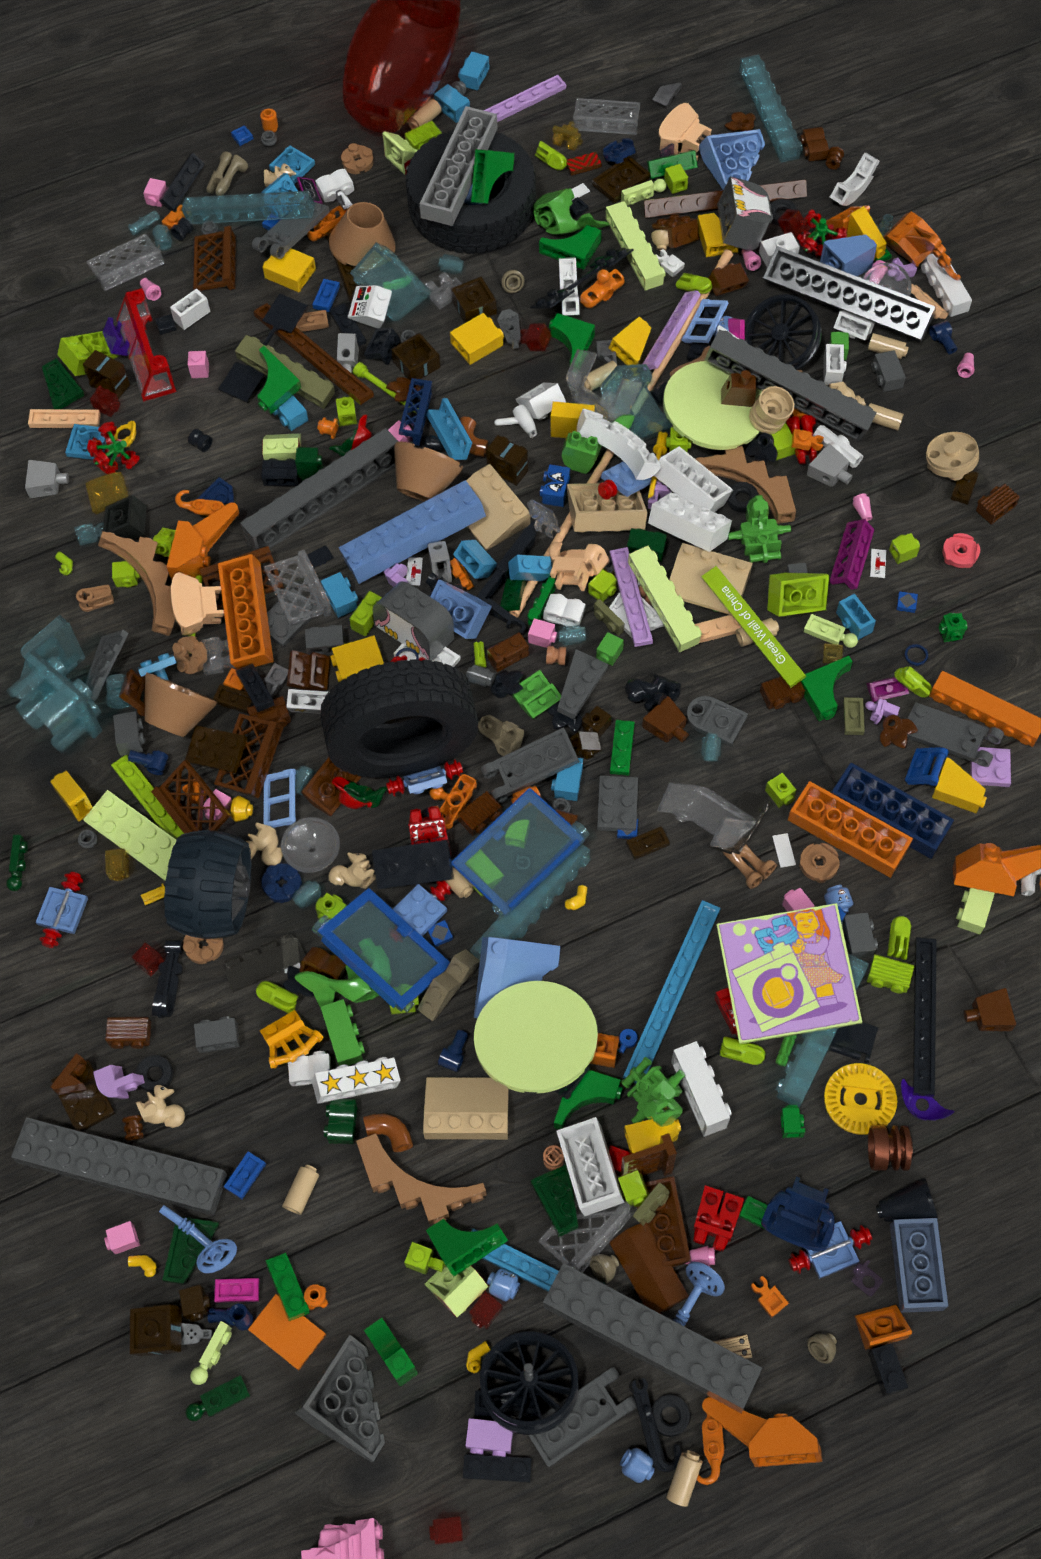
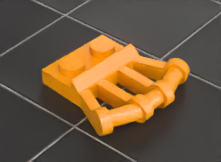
[259,1010,323,1069]

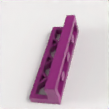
[829,519,875,590]

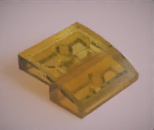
[85,472,129,515]

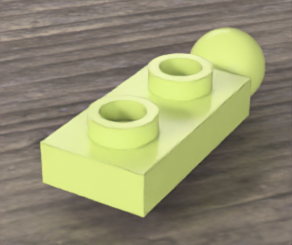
[621,179,666,205]
[804,614,858,648]
[190,1321,232,1385]

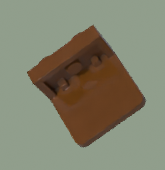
[652,214,699,248]

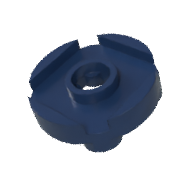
[603,138,636,164]
[262,864,302,903]

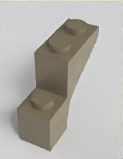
[417,949,480,1021]

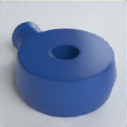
[618,1029,638,1053]

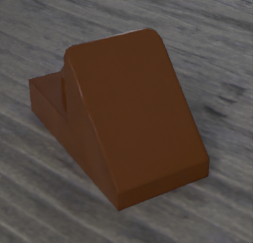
[51,1053,87,1095]

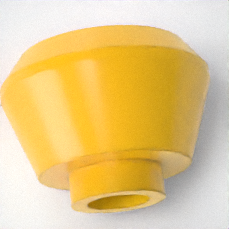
[231,796,253,822]

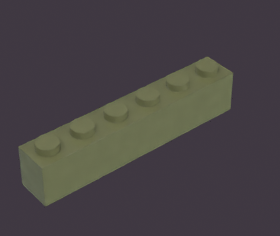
[235,335,335,409]

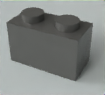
[871,350,906,392]
[305,625,344,655]
[113,711,145,756]
[842,912,878,960]
[194,1016,240,1053]

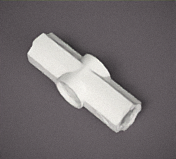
[813,425,863,468]

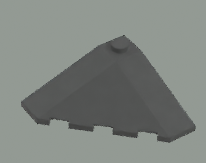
[295,1335,385,1462]

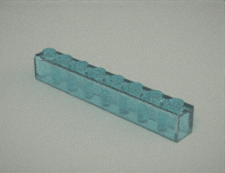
[739,54,802,163]
[182,191,315,224]
[470,838,590,960]
[775,954,869,1108]

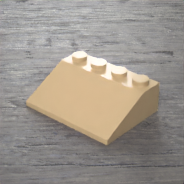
[466,464,530,551]
[567,483,647,533]
[669,543,752,615]
[423,1077,509,1140]

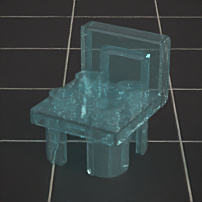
[6,615,102,753]

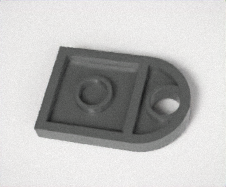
[687,696,748,747]

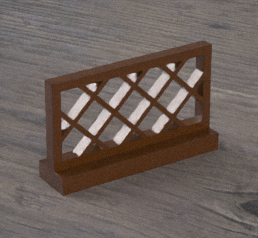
[193,226,236,291]
[199,546,284,610]
[214,713,284,799]
[151,760,231,834]
[620,1133,677,1177]

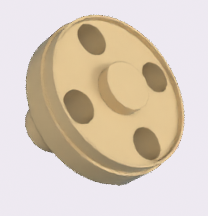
[926,432,979,481]

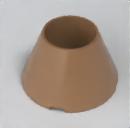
[329,202,395,270]
[394,442,463,502]
[145,672,217,737]

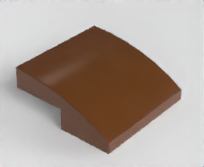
[287,650,330,691]

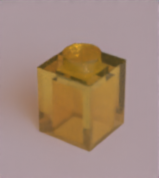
[105,849,129,881]

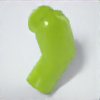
[55,552,73,575]

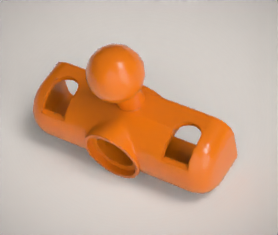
[306,206,348,241]
[580,269,625,309]
[429,774,477,829]

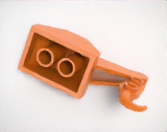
[883,211,961,280]
[167,490,239,581]
[953,843,1041,896]
[697,1397,822,1485]

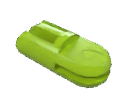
[534,141,567,170]
[676,273,712,294]
[894,666,932,697]
[887,916,911,960]
[256,981,298,1014]
[719,1037,765,1065]

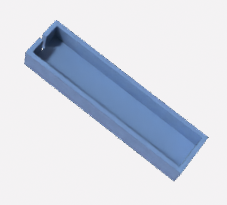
[339,480,486,584]

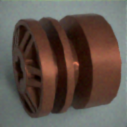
[868,1125,913,1171]

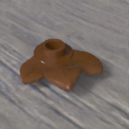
[724,112,756,132]
[386,377,421,402]
[880,715,918,748]

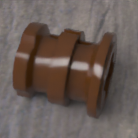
[826,146,844,170]
[122,1115,143,1141]

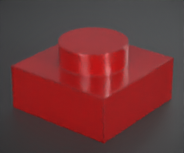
[609,1145,631,1172]

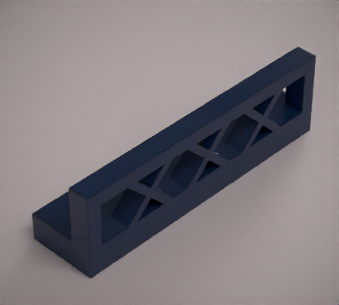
[399,378,432,446]

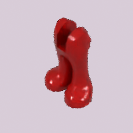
[786,415,817,464]

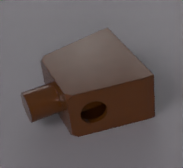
[721,370,756,407]
[642,696,689,742]
[963,988,1016,1031]

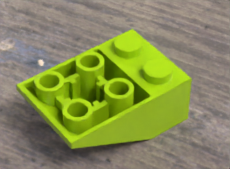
[57,331,120,376]

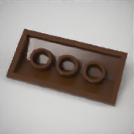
[301,757,362,816]
[637,1176,691,1267]
[609,1223,689,1314]

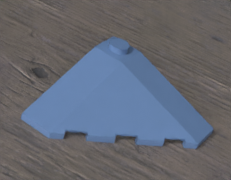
[699,129,765,190]
[474,937,560,1018]

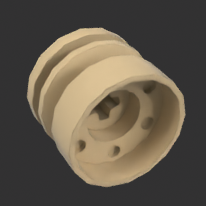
[749,386,795,434]

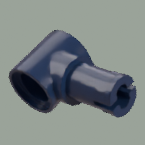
[929,321,958,355]
[128,750,168,775]
[438,1030,468,1072]
[208,1304,254,1331]

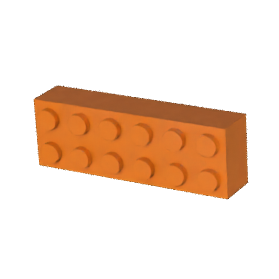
[218,554,274,670]
[788,781,913,878]

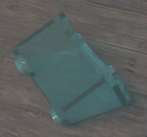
[350,242,431,321]
[601,364,672,439]

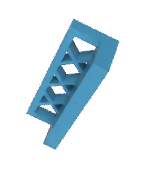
[426,398,472,460]

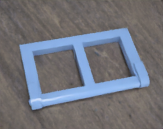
[681,299,729,343]
[264,769,296,828]

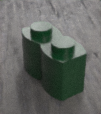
[324,1099,357,1144]

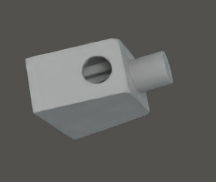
[337,333,359,373]
[807,444,853,487]
[25,460,69,498]
[428,541,452,583]

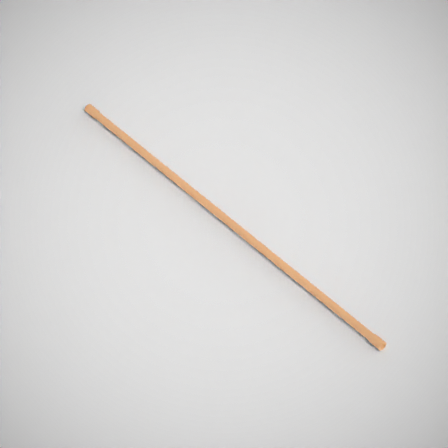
[509,249,733,618]

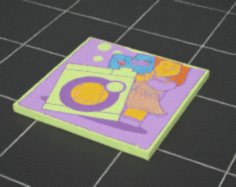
[717,903,862,1044]

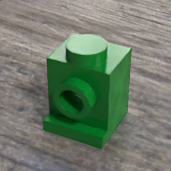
[780,1105,805,1138]

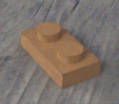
[296,310,329,332]

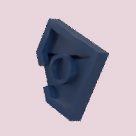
[197,477,234,505]

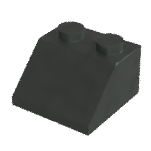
[103,495,147,540]

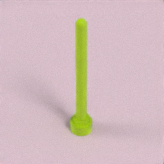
[353,362,419,414]

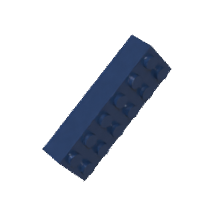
[831,763,954,859]

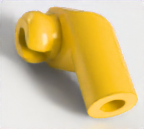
[565,885,587,910]
[128,1255,157,1277]
[466,1341,490,1373]

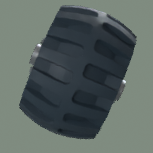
[164,830,252,939]

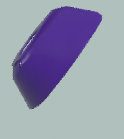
[901,1079,954,1120]

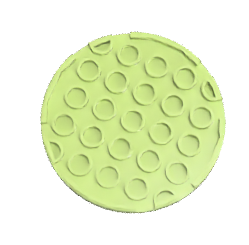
[663,361,762,450]
[474,981,598,1093]

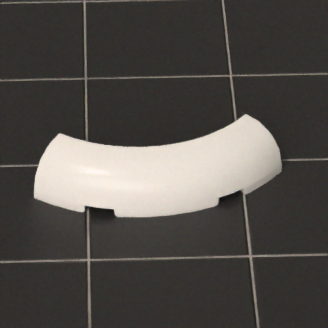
[577,408,661,480]

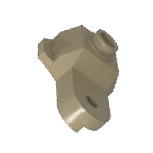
[478,715,524,756]

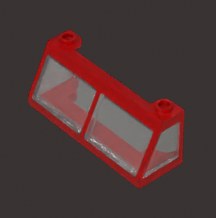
[117,288,176,402]

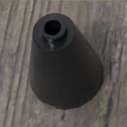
[876,1178,938,1222]

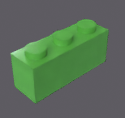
[321,999,365,1066]

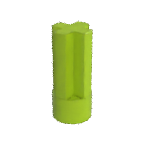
[474,641,486,668]

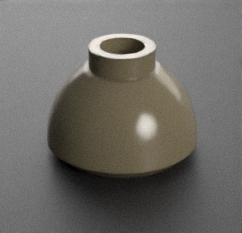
[501,270,524,293]
[590,1254,619,1284]
[807,1333,837,1364]

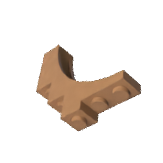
[696,446,796,524]
[98,531,175,636]
[356,1134,487,1225]

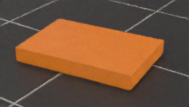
[248,1294,326,1371]

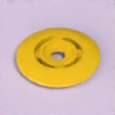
[824,1063,897,1135]

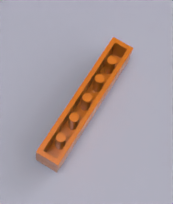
[929,671,1041,747]

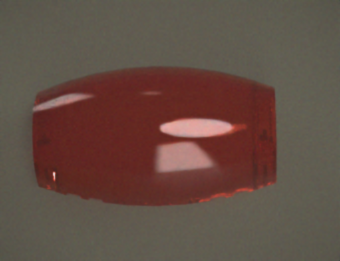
[343,0,460,133]

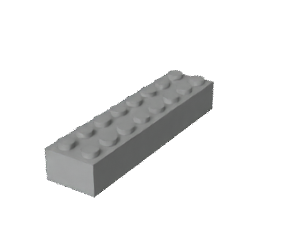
[420,106,497,226]

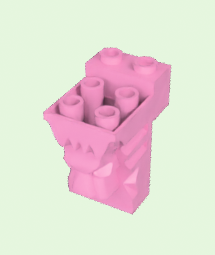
[301,1518,384,1559]

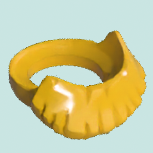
[114,421,136,447]

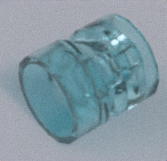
[106,674,130,709]

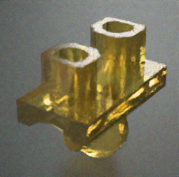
[552,121,583,151]

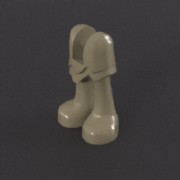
[206,152,248,197]

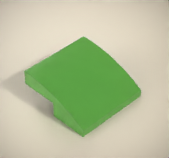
[512,670,561,719]

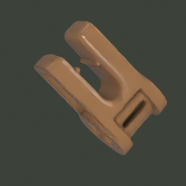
[76,585,114,612]

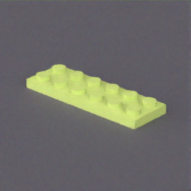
[83,790,176,881]

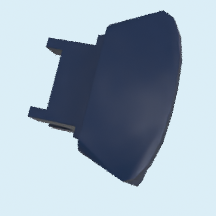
[761,1176,835,1252]

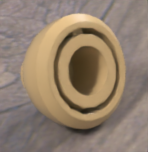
[651,230,669,251]

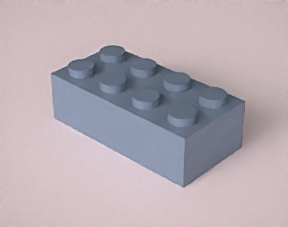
[890,1218,948,1313]

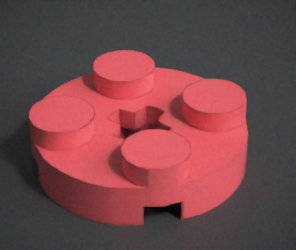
[942,533,980,568]

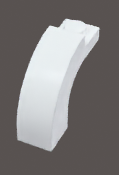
[830,153,880,206]
[559,257,580,315]

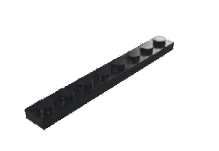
[913,937,937,1097]

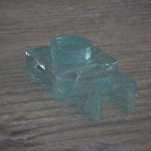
[74,522,104,546]

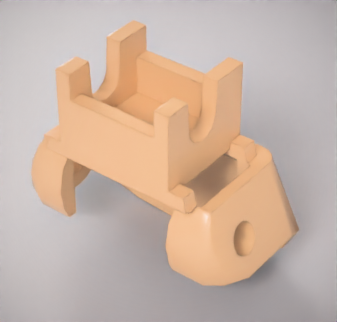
[659,103,712,160]
[549,542,610,591]
[171,572,224,636]

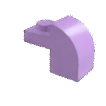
[94,1065,145,1099]

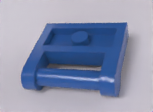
[905,747,949,786]

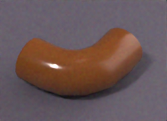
[460,417,488,458]
[363,1113,413,1152]

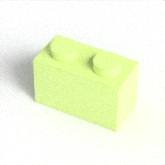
[956,888,995,934]

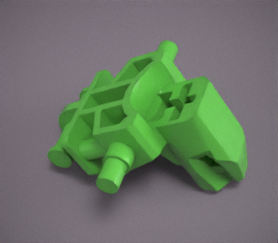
[728,495,791,563]
[621,1057,685,1127]

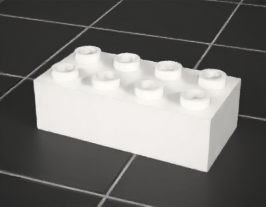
[654,446,733,512]
[648,493,732,552]
[671,1041,732,1137]
[557,1117,625,1216]

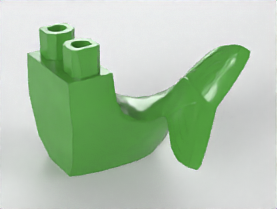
[534,188,610,235]
[562,414,635,474]
[295,939,391,1007]

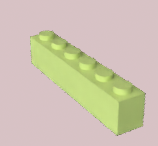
[606,201,665,290]
[628,546,702,652]

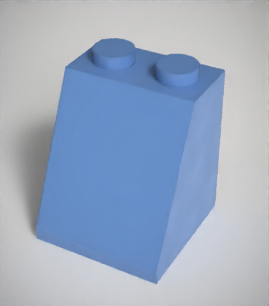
[820,235,877,276]

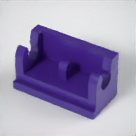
[103,317,130,356]

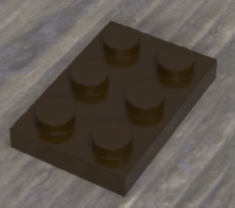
[592,156,650,203]
[185,726,247,774]
[51,1060,115,1132]

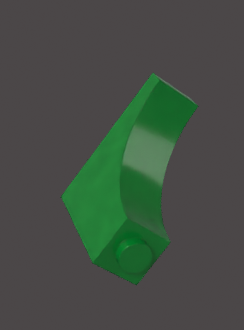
[471,149,515,204]
[539,225,601,270]
[549,313,595,374]
[257,346,301,415]
[801,656,853,721]
[554,1070,623,1130]
[426,1218,508,1277]
[364,1318,418,1387]

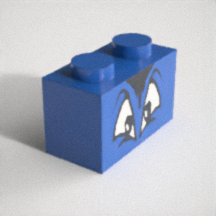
[540,464,570,507]

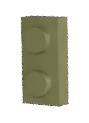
[594,599,625,636]
[843,697,865,735]
[633,1182,670,1226]

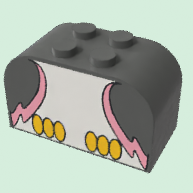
[717,176,773,250]
[373,581,454,661]

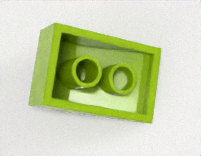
[767,573,829,617]

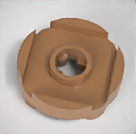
[341,143,374,174]
[172,636,207,674]
[799,843,840,883]
[183,935,224,964]

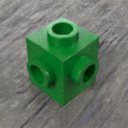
[939,613,968,642]

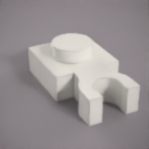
[656,249,685,277]

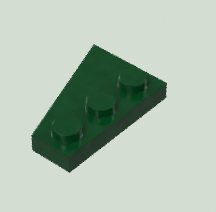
[42,358,85,410]
[531,1165,578,1237]
[162,1217,220,1285]

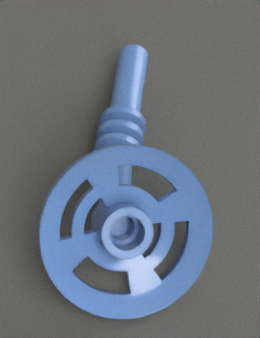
[159,1205,237,1273]
[673,1262,725,1327]

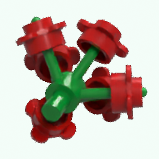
[797,209,847,257]
[87,422,140,475]

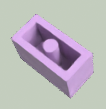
[466,1418,513,1457]

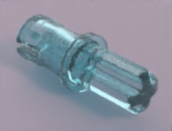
[128,211,160,235]

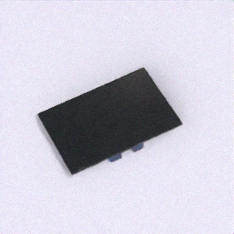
[304,545,334,569]

